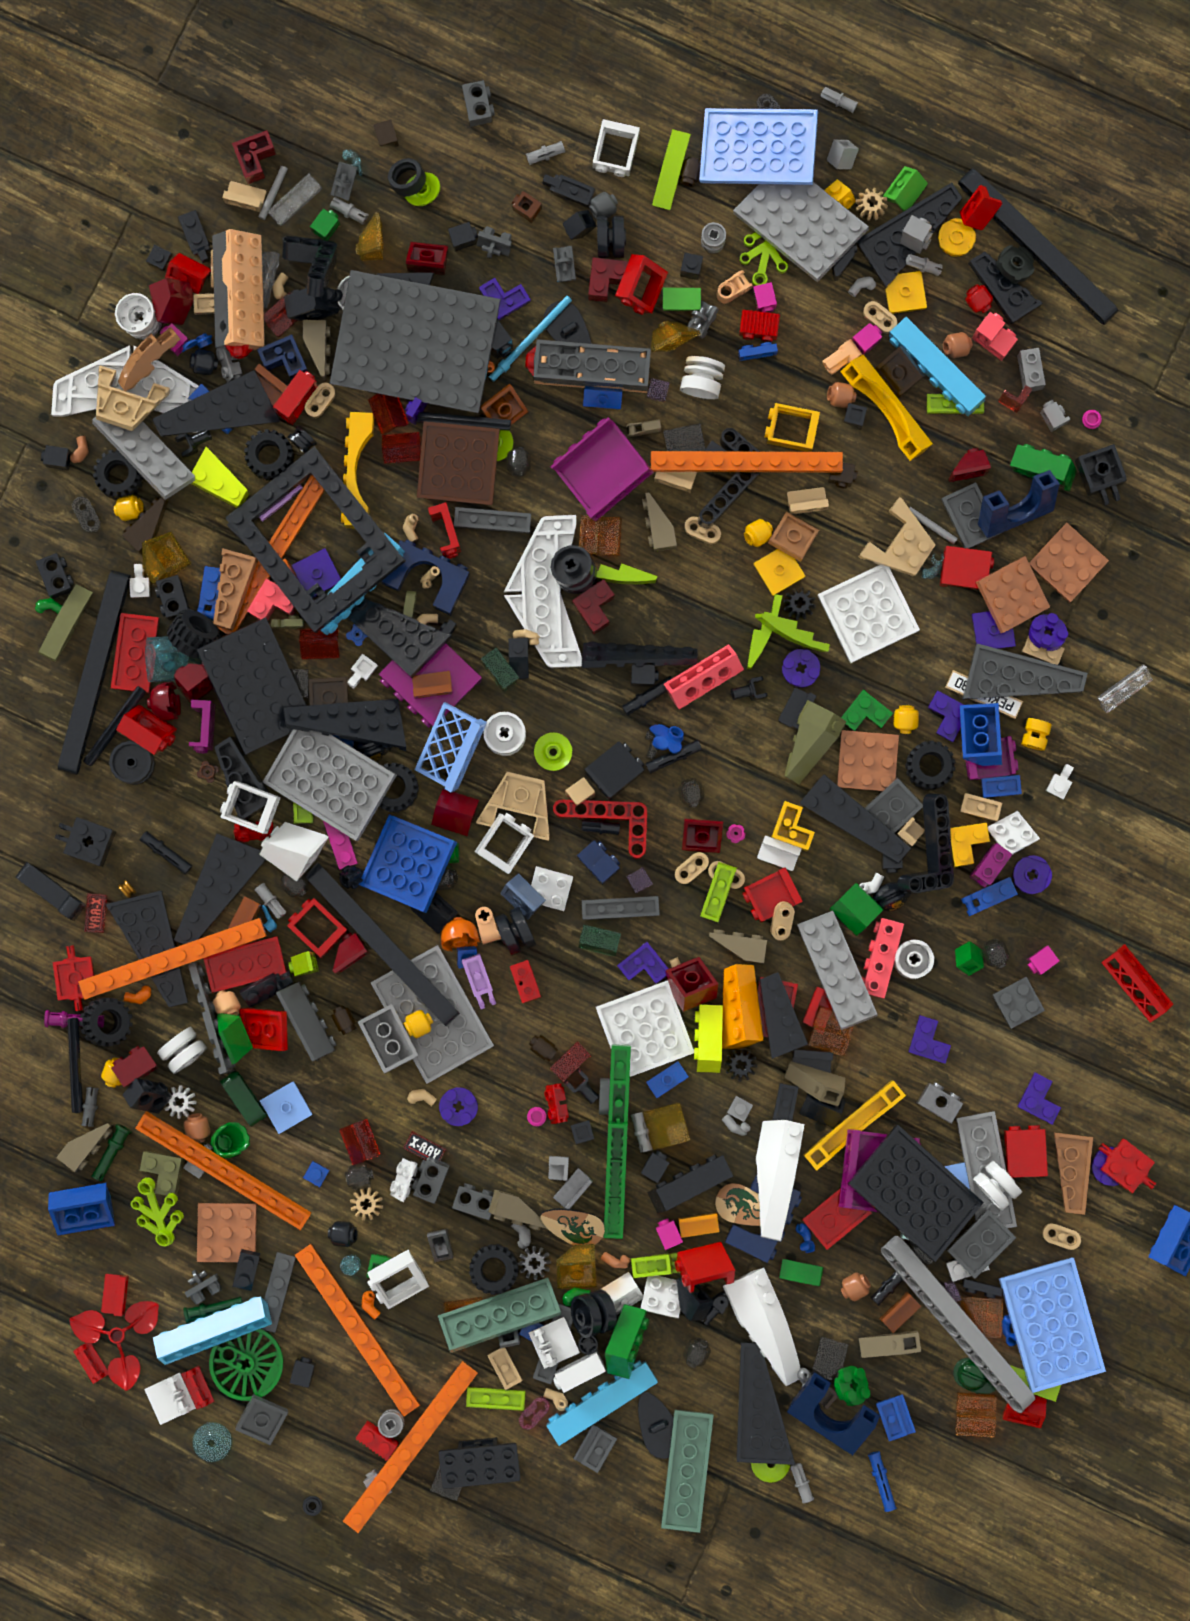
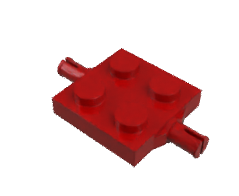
[52,945,95,1011]
[1098,1139,1156,1194]

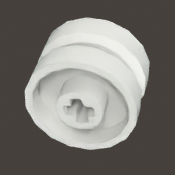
[484,712,526,756]
[157,1027,207,1074]
[973,1161,1022,1211]

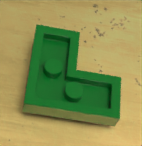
[841,690,893,731]

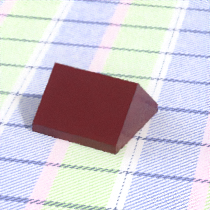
[406,242,448,275]
[431,788,479,837]
[682,819,723,853]

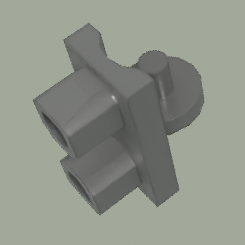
[331,162,358,201]
[477,226,512,259]
[553,246,576,283]
[685,301,719,339]
[185,1270,222,1305]

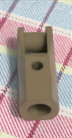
[626,419,662,437]

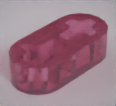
[519,1396,550,1430]

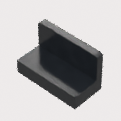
[778,688,816,731]
[411,892,458,934]
[792,1050,833,1073]
[799,1093,846,1128]

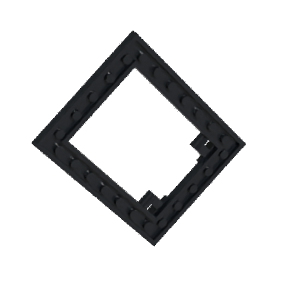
[226,446,406,633]

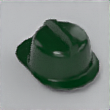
[953,1358,996,1395]

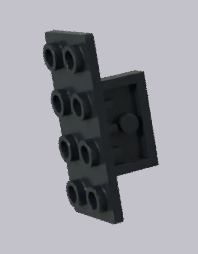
[439,1437,520,1489]

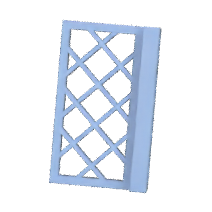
[415,702,487,792]

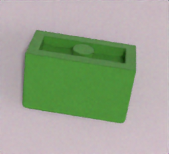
[883,166,928,212]
[663,288,701,311]

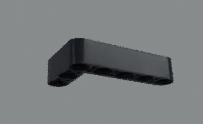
[282,236,337,297]
[698,428,762,529]
[897,793,954,893]

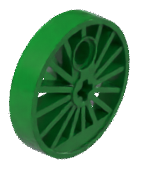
[209,1329,284,1401]

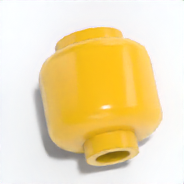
[114,495,144,521]
[744,519,773,547]
[894,705,919,734]
[403,1010,433,1039]
[101,1058,122,1088]

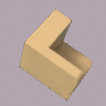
[565,777,595,805]
[896,817,925,847]

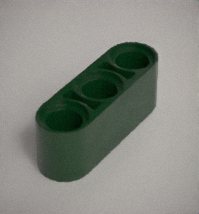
[220,1070,267,1127]

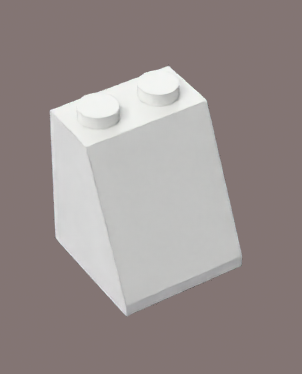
[259,822,328,881]

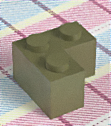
[140,1151,184,1196]

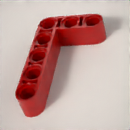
[553,800,647,859]

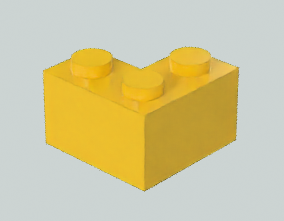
[771,801,815,852]
[950,823,990,868]

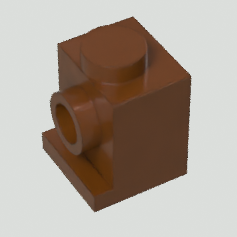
[512,191,542,224]

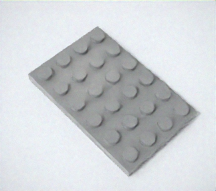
[733,182,869,282]
[263,729,397,841]
[371,945,494,1084]

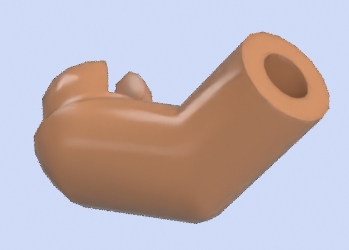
[70,436,89,463]
[601,1252,631,1269]

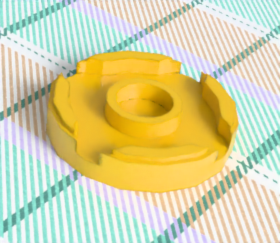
[938,218,976,257]

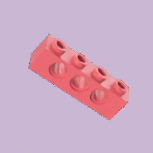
[664,644,744,709]

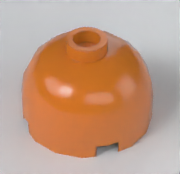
[441,917,480,952]

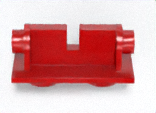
[233,821,274,842]
[544,1083,569,1124]
[73,1343,108,1384]
[181,1366,215,1409]

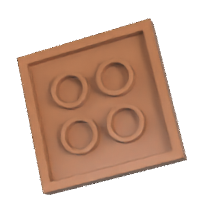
[1029,522,1109,603]
[976,556,1050,633]
[837,730,899,792]
[197,1203,257,1262]

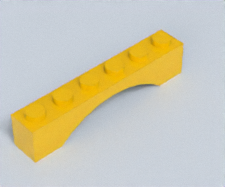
[840,354,933,461]
[341,412,374,529]
[803,1080,906,1171]

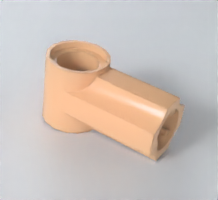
[822,339,863,375]

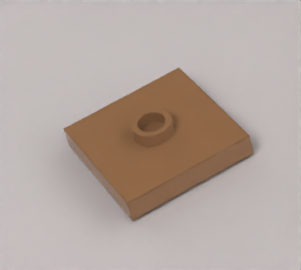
[768,512,819,562]

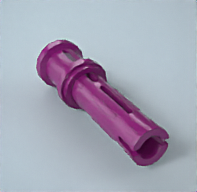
[44,1010,105,1028]

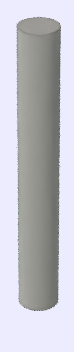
[258,166,288,220]
[909,507,958,545]

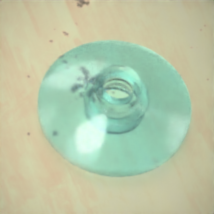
[193,1422,232,1462]

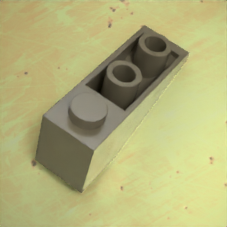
[303,320,331,380]
[642,492,677,552]
[709,929,767,964]
[784,1061,846,1106]
[56,1123,113,1172]
[488,1190,547,1230]
[859,1330,921,1358]

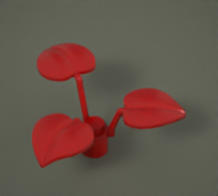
[69,1301,159,1391]

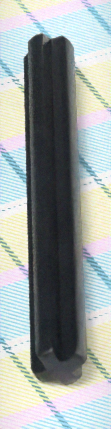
[417,412,511,431]
[83,686,146,766]
[67,1018,83,1113]

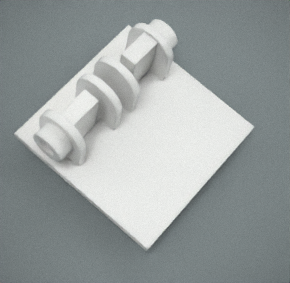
[988,811,1040,854]
[531,866,573,911]
[390,1158,418,1202]
[641,1276,680,1318]
[529,1317,580,1369]
[144,1373,196,1425]

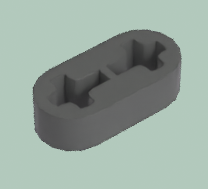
[599,1078,610,1115]

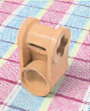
[717,270,753,304]
[475,906,501,945]

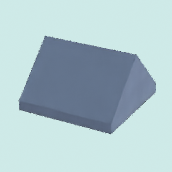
[500,874,546,920]

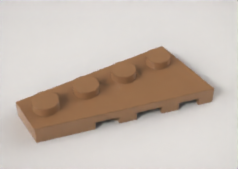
[213,548,258,631]
[1054,1132,1093,1215]

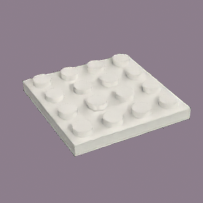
[817,564,920,664]
[596,980,694,1077]

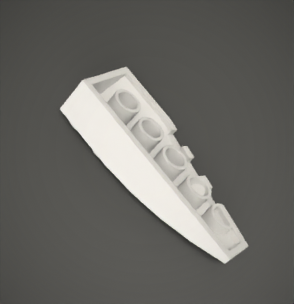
[756,1120,805,1241]
[723,1268,800,1386]

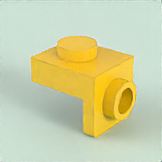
[824,179,856,209]

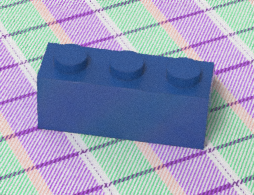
[960,703,1002,766]
[48,1183,115,1235]
[1149,1205,1190,1277]

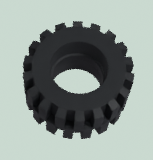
[244,429,294,481]
[93,449,144,500]
[167,609,220,659]
[905,741,956,790]
[379,763,419,812]
[79,998,133,1046]
[469,1244,519,1295]

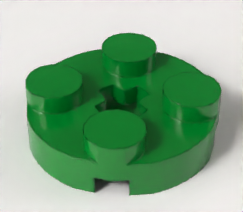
[834,1366,870,1406]

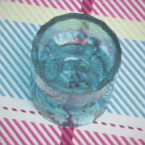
[340,1255,361,1275]

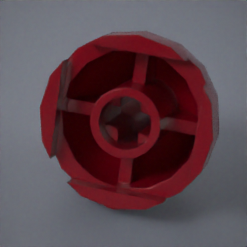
[147,681,181,720]

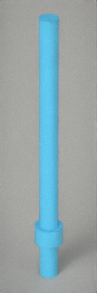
[489,296,572,382]

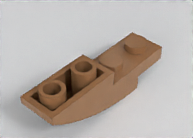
[118,327,180,391]

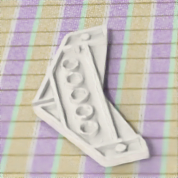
[51,346,199,417]
[504,515,582,668]

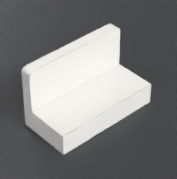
[757,835,801,871]
[602,1272,643,1315]

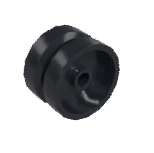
[597,216,626,258]
[550,545,597,594]
[109,741,156,785]
[494,906,536,956]
[571,1289,617,1338]

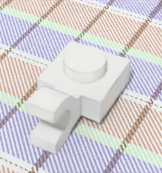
[130,564,150,598]
[347,654,378,689]
[1046,764,1074,799]

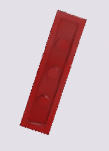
[1101,944,1173,1023]

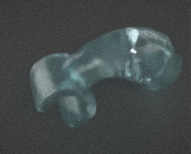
[343,149,362,176]
[922,553,944,579]

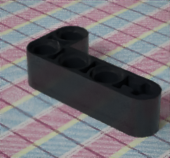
[15,862,86,921]

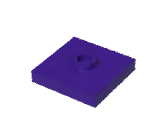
[291,548,341,598]
[972,611,1016,649]

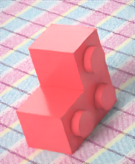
[972,312,1018,361]
[247,579,295,620]

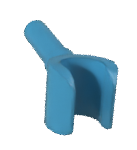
[261,905,277,932]

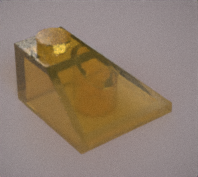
[356,212,384,261]
[651,321,700,352]
[142,532,191,584]
[643,1102,690,1150]
[556,1244,597,1289]

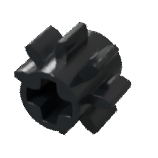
[339,865,363,890]

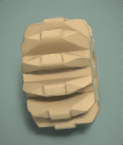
[855,188,888,221]
[350,1187,383,1220]

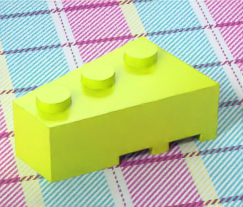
[191,447,250,508]
[694,1005,723,1073]

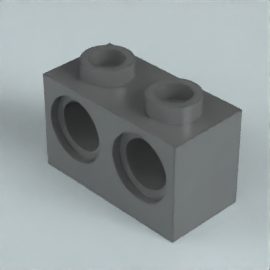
[462,80,495,127]
[412,1157,450,1204]
[452,1183,494,1220]

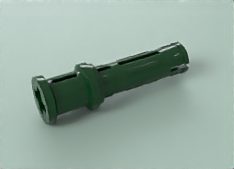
[91,1124,132,1182]
[183,1296,243,1324]

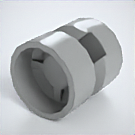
[701,222,726,254]
[378,1409,405,1438]

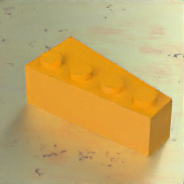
[722,964,764,1049]

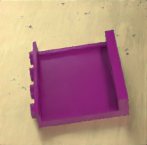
[550,417,654,521]
[379,644,482,728]
[839,1129,921,1212]

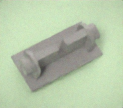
[216,348,243,383]

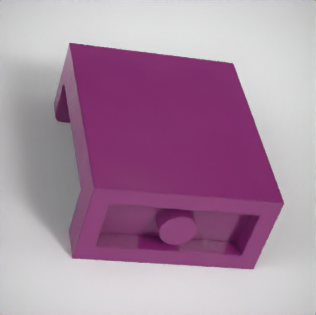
[189,700,216,754]
[965,736,1018,781]
[969,843,1012,888]

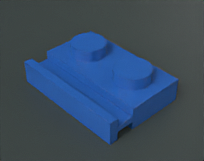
[876,1394,916,1441]

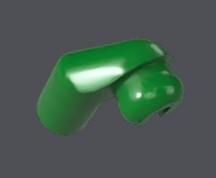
[35,598,62,614]
[563,1287,590,1307]

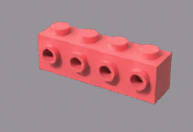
[862,918,904,999]

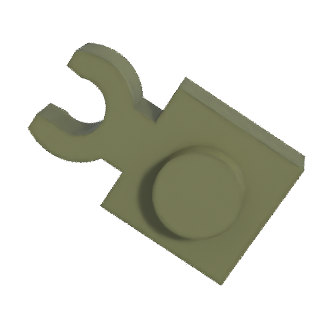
[270,616,305,629]

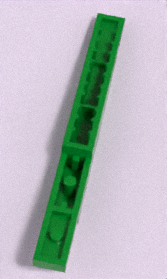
[604,1044,631,1239]

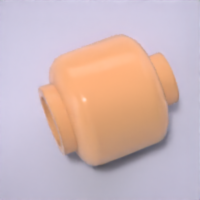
[212,990,241,1015]

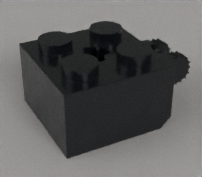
[284,285,343,321]
[1075,444,1127,505]
[55,817,116,867]

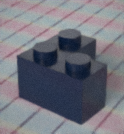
[257,335,308,381]
[577,840,620,885]

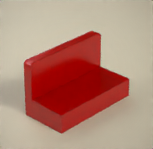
[960,185,1002,230]
[165,253,211,294]
[802,987,832,1031]
[101,1274,129,1316]
[1003,1395,1047,1429]

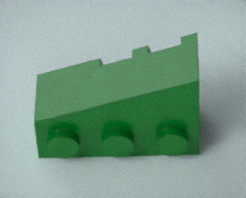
[1010,444,1077,492]
[605,1304,649,1379]

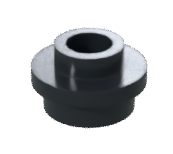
[303,1496,322,1516]

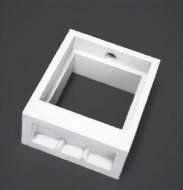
[593,119,640,177]
[220,781,281,834]
[474,813,534,874]
[367,1250,429,1309]
[553,1350,606,1393]

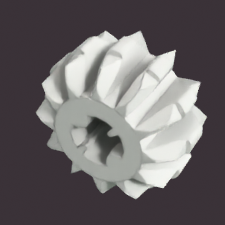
[165,1085,197,1119]

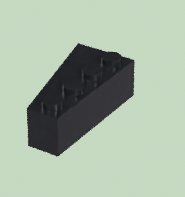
[214,737,271,820]

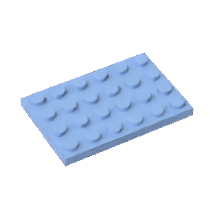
[699,108,818,185]
[999,1257,1106,1393]

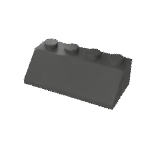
[276,982,337,1062]

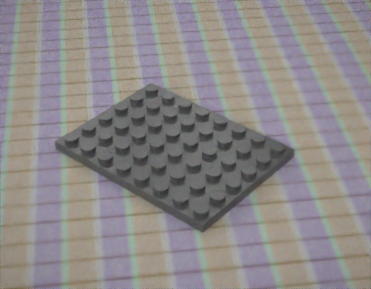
[330,270,501,413]

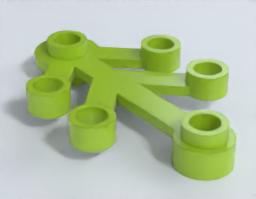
[739,232,788,286]
[131,1178,184,1246]

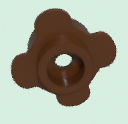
[197,761,219,783]

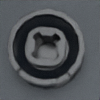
[287,426,317,453]

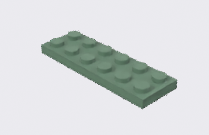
[438,1278,561,1353]
[661,1409,714,1533]

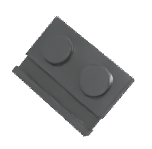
[573,1424,617,1473]

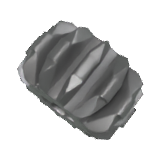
[518,1246,551,1280]

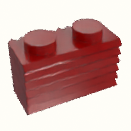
[739,310,780,342]
[356,1420,399,1461]

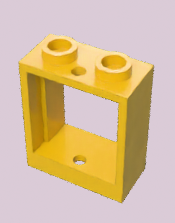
[764,403,820,452]

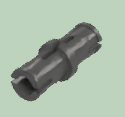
[81,1087,99,1127]

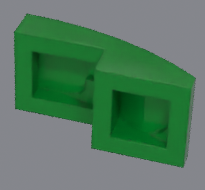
[779,1259,824,1286]

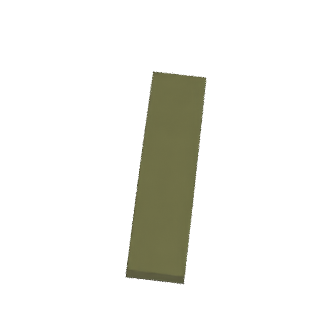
[39,584,93,662]

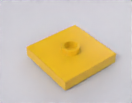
[885,271,927,314]
[753,549,806,596]

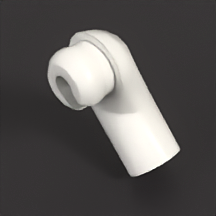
[859,873,884,894]

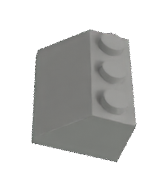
[358,1004,419,1073]

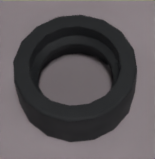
[388,158,426,197]

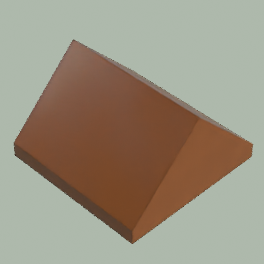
[480,383,529,425]

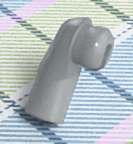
[848,276,876,297]
[722,1114,750,1136]
[511,1224,531,1249]
[797,1368,812,1387]

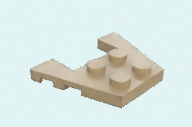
[96,365,170,431]
[858,497,935,576]
[476,771,550,841]

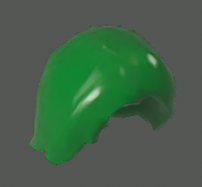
[210,1122,250,1158]

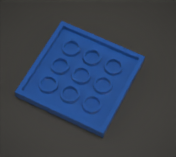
[358,814,457,913]

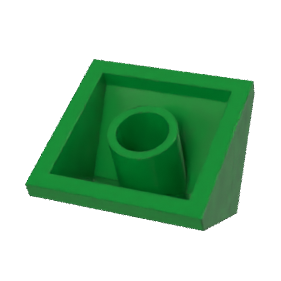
[830,882,884,936]
[217,1013,253,1065]

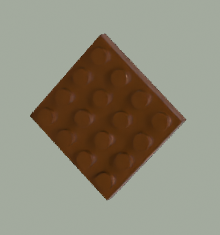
[417,421,500,505]

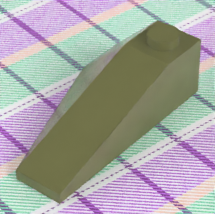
[784,700,846,785]

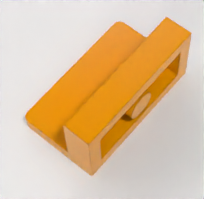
[678,1212,720,1238]

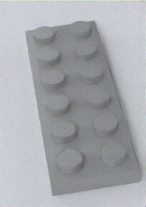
[92,417,195,500]
[797,911,878,1030]
[956,1111,1017,1228]

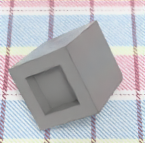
[827,140,859,169]
[548,1156,569,1181]

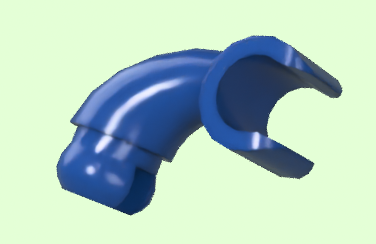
[795,1223,815,1253]
[1000,1315,1017,1346]

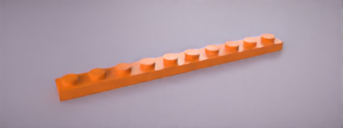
[651,451,843,473]
[217,475,325,635]
[78,918,267,1000]
[135,1111,311,1230]
[295,1244,420,1416]
[343,1361,478,1533]

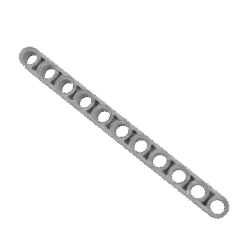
[881,1236,1035,1413]

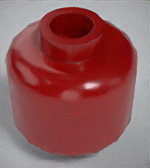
[965,284,993,313]

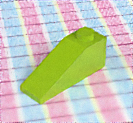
[288,951,319,977]

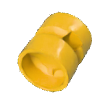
[1021,718,1052,751]

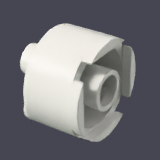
[894,940,934,979]

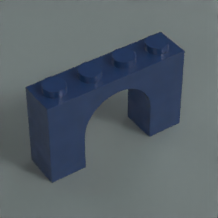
[978,470,1060,538]
[381,540,470,616]
[725,1173,802,1263]
[787,1372,880,1456]

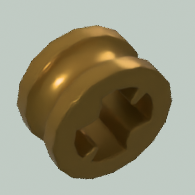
[118,880,136,898]

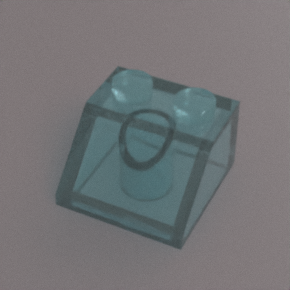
[145,636,189,682]

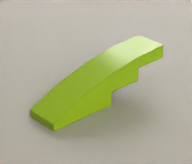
[652,129,691,210]
[596,563,657,584]
[747,594,783,670]
[755,613,830,652]
[631,1252,680,1278]

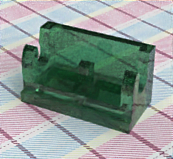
[481,648,519,692]
[578,925,621,957]

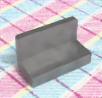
[553,1168,593,1209]

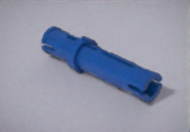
[868,1451,897,1512]

